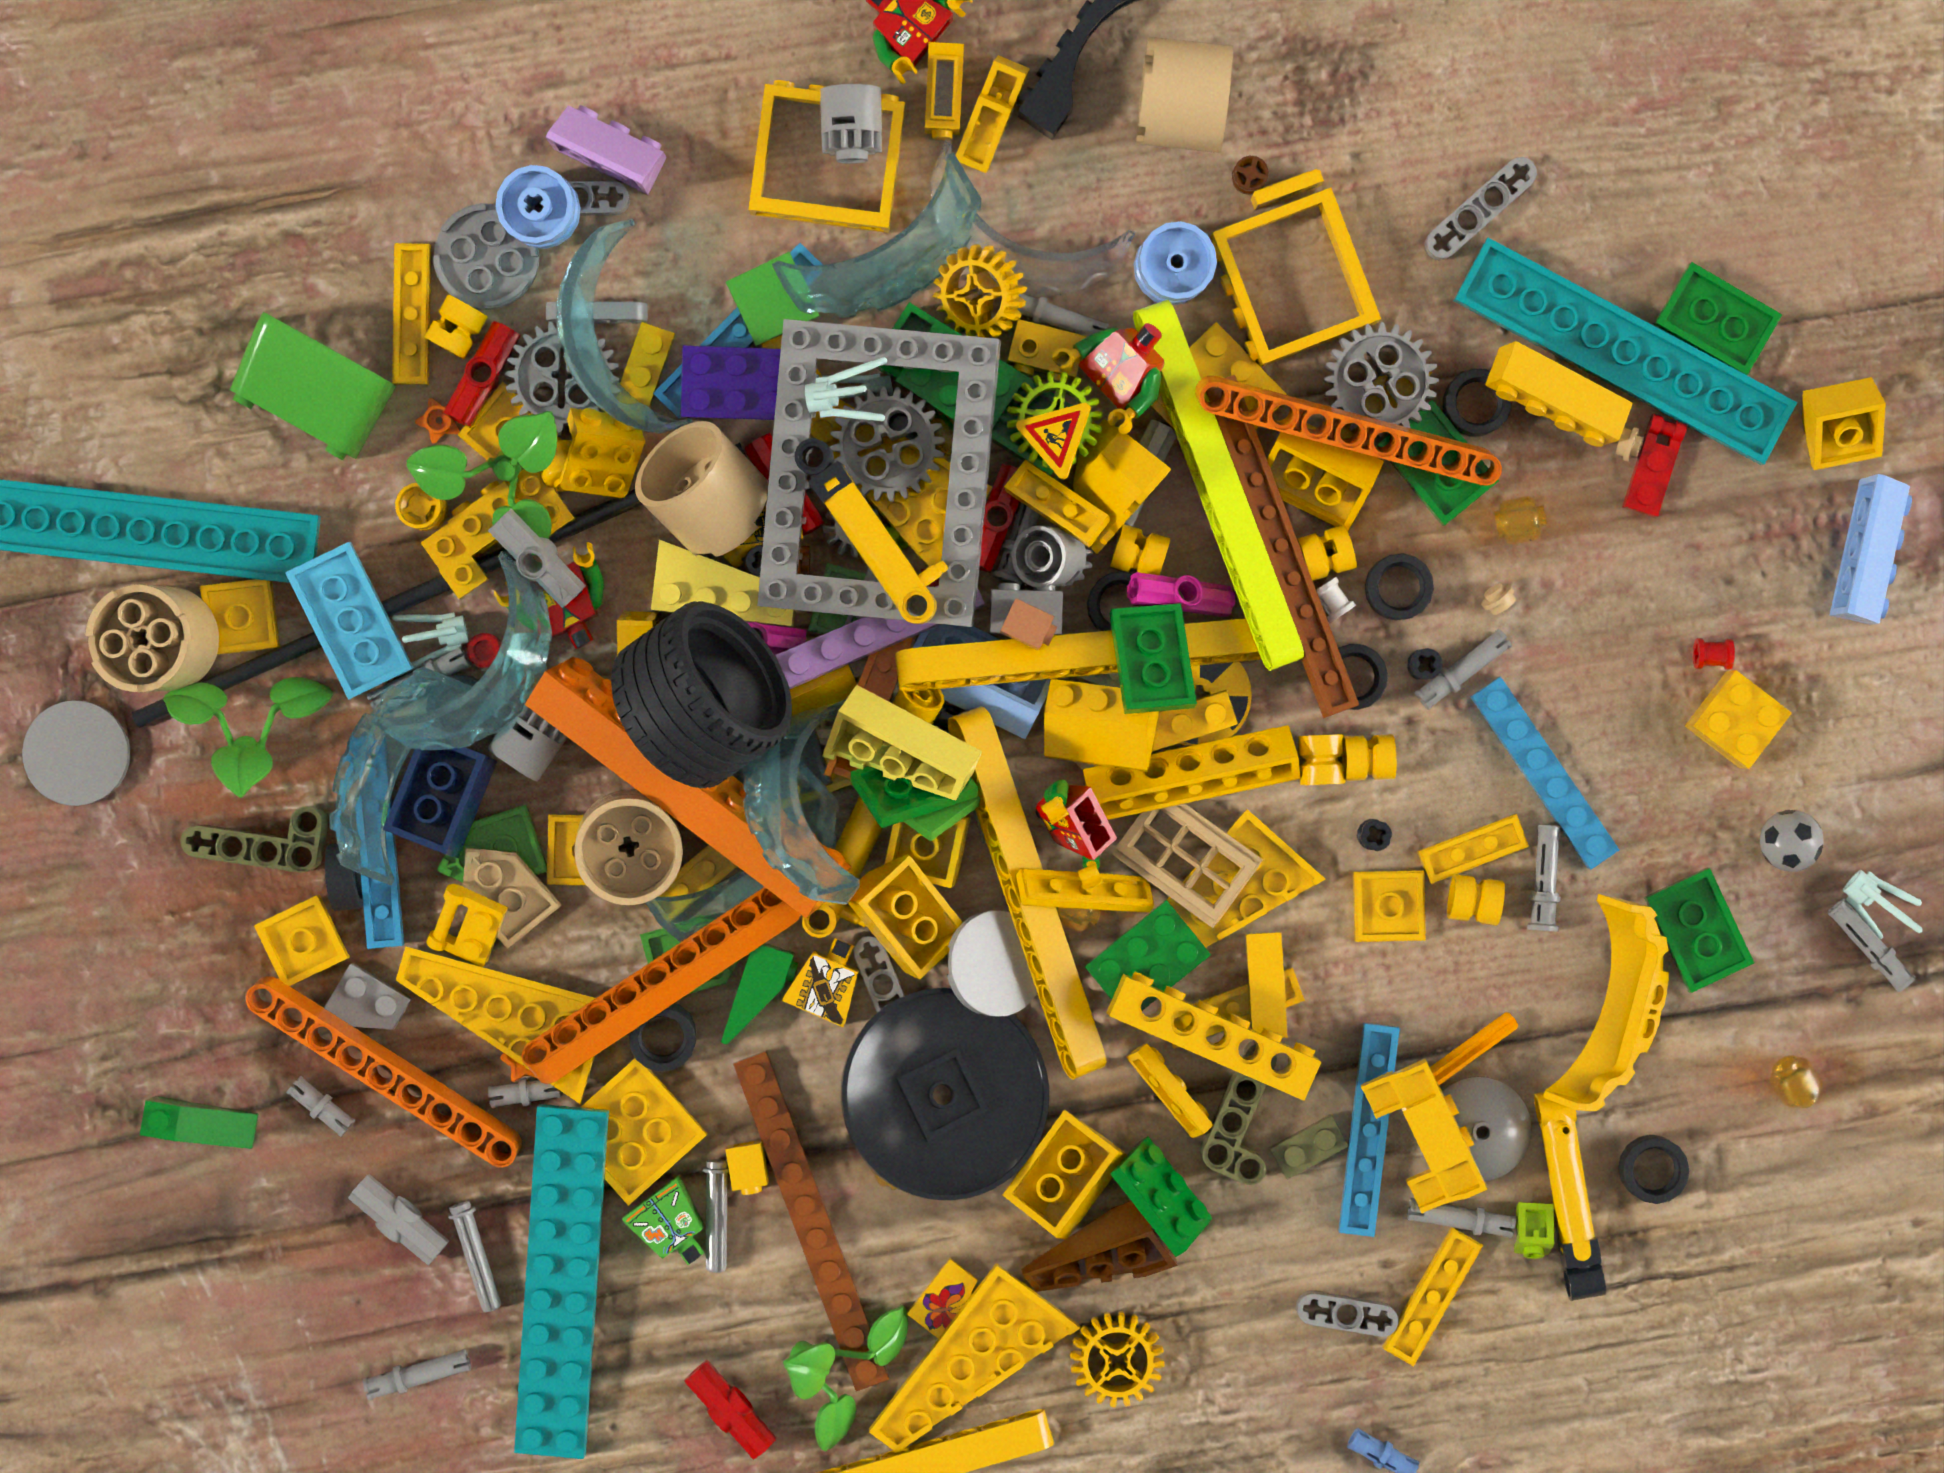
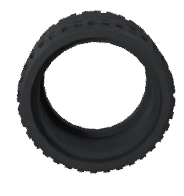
[611,601,792,788]

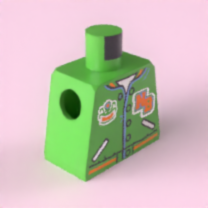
[622,1175,705,1265]

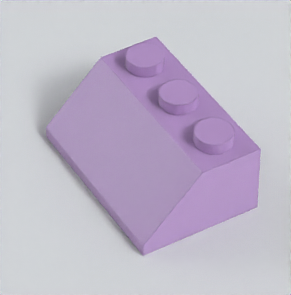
[546,105,667,195]

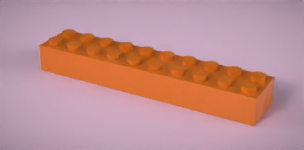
[525,656,852,918]

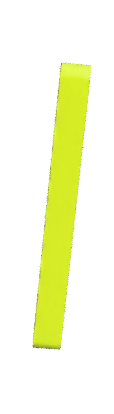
[1133,300,1304,671]

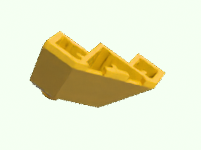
[1072,419,1171,556]

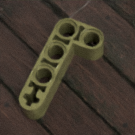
[180,806,328,873]
[1200,1040,1277,1185]

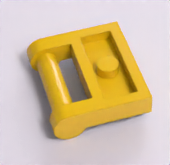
[426,884,508,967]

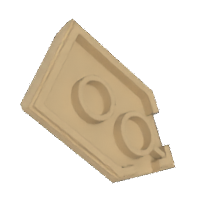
[462,848,562,949]

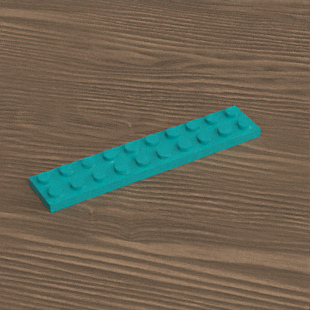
[1453,237,1798,465]
[0,479,321,583]
[514,1104,609,1459]

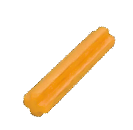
[1430,1012,1518,1085]

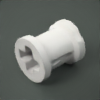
[1316,577,1356,623]

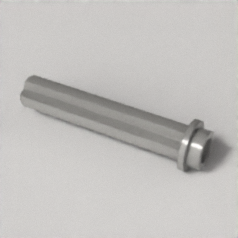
[703,1159,729,1273]
[448,1201,501,1312]

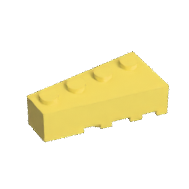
[651,540,795,627]
[822,685,982,801]

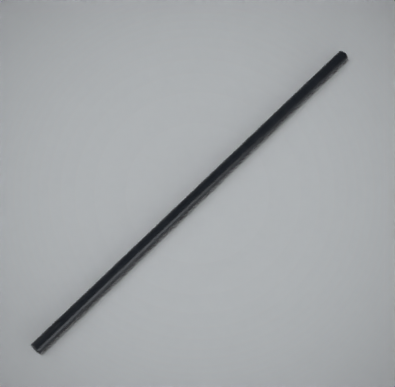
[132,442,746,728]

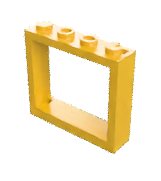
[748,80,905,233]
[1210,187,1381,367]

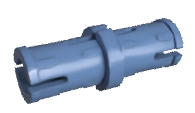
[1347,1428,1419,1473]

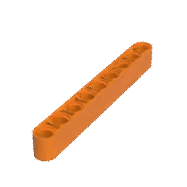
[1195,376,1502,486]
[521,887,801,1084]
[245,976,522,1167]

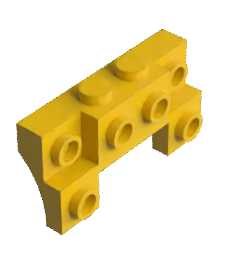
[421,469,575,600]
[1361,1058,1487,1213]

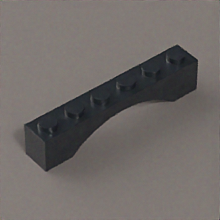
[1016,0,1140,140]

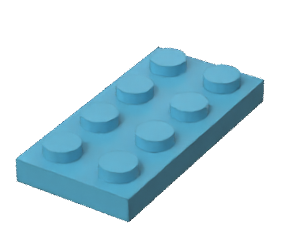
[285,542,413,700]

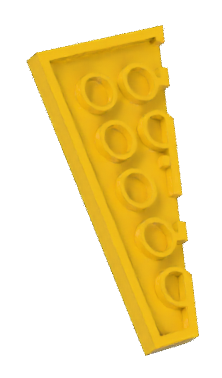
[810,399,992,579]
[1166,809,1326,948]
[396,947,596,1104]
[869,1263,1080,1453]

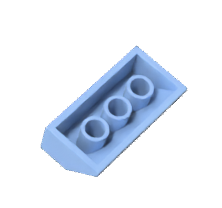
[1829,474,1912,625]
[913,624,1051,739]

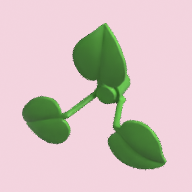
[406,411,557,555]
[163,677,333,798]
[783,1305,908,1451]

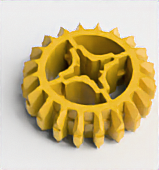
[933,244,1027,338]
[1070,1311,1165,1407]

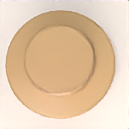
[1616,427,1644,462]
[1481,583,1516,615]

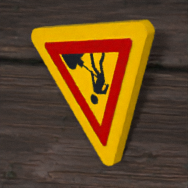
[1016,403,1091,479]

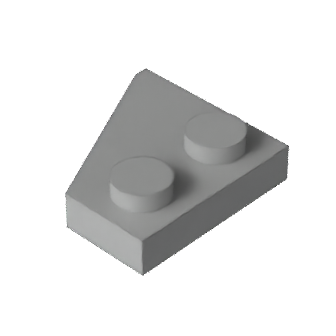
[324,963,413,1030]

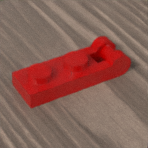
[1622,413,1687,518]

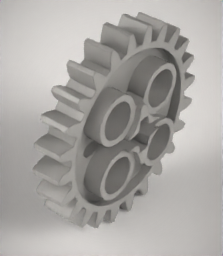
[505,320,620,436]
[1323,322,1439,438]
[830,386,945,502]

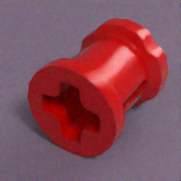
[1693,638,1735,670]

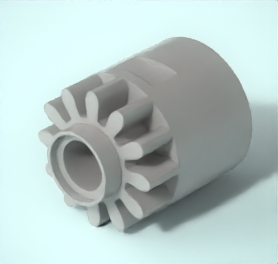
[820,84,882,164]
[1012,526,1094,587]
[488,698,568,782]

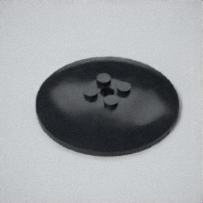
[841,988,1049,1201]

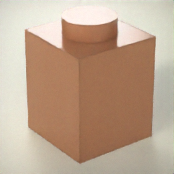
[1000,598,1057,650]

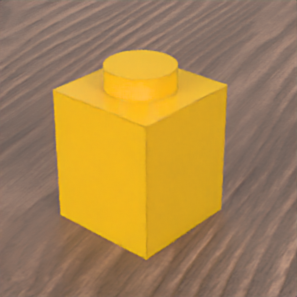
[725,1140,769,1195]

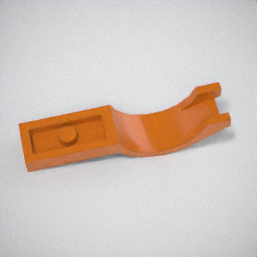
[824,637,913,786]

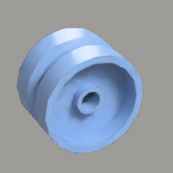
[495,165,581,249]
[1133,221,1217,305]

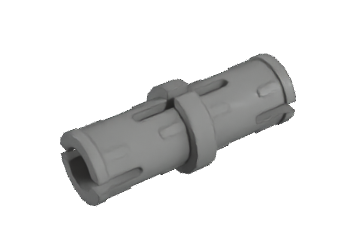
[286,1076,355,1137]
[488,1078,562,1108]

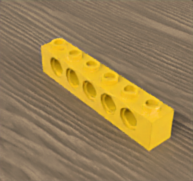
[1083,725,1300,820]
[1106,971,1321,1101]

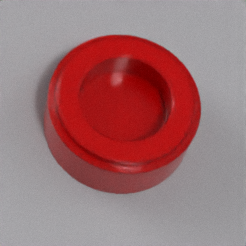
[467,633,503,668]

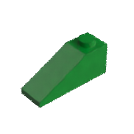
[721,943,799,1045]
[139,1096,259,1149]

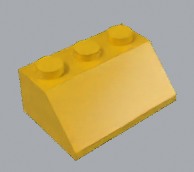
[1267,423,1384,531]
[1044,679,1159,772]
[843,854,963,980]
[1002,1110,1127,1240]

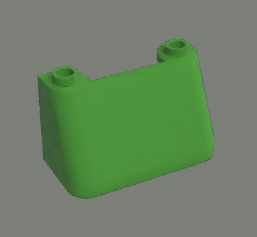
[230,312,396,460]

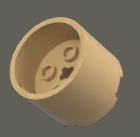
[1136,37,1233,153]
[635,421,769,557]
[85,584,219,692]
[575,790,683,905]

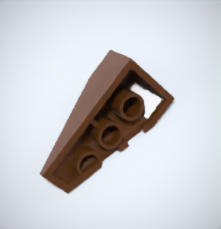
[1021,1200,1178,1292]

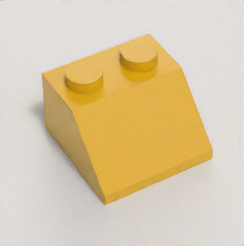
[1802,377,1886,470]

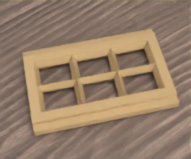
[1112,804,1263,928]

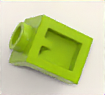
[1514,1202,1554,1259]

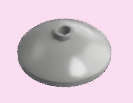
[1442,1076,1531,1181]

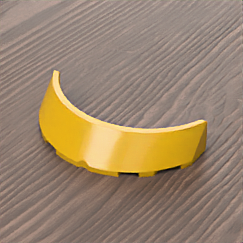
[1543,894,1669,1111]

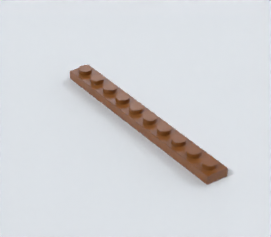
[1206,375,1359,719]
[733,1050,889,1392]

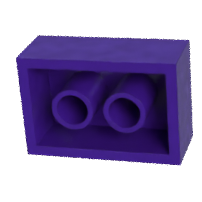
[680,345,781,420]

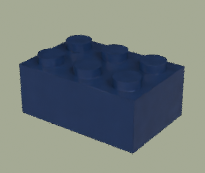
[383,731,497,858]

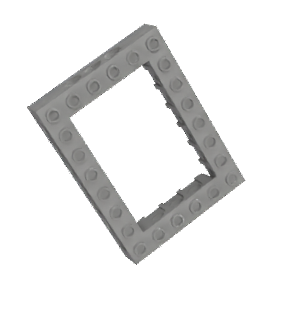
[757,319,1001,627]

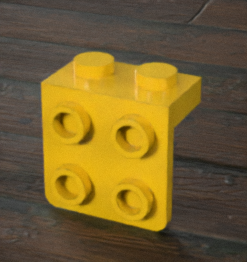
[559,408,645,498]

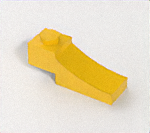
[954,55,1030,173]

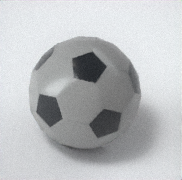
[1760,810,1824,872]

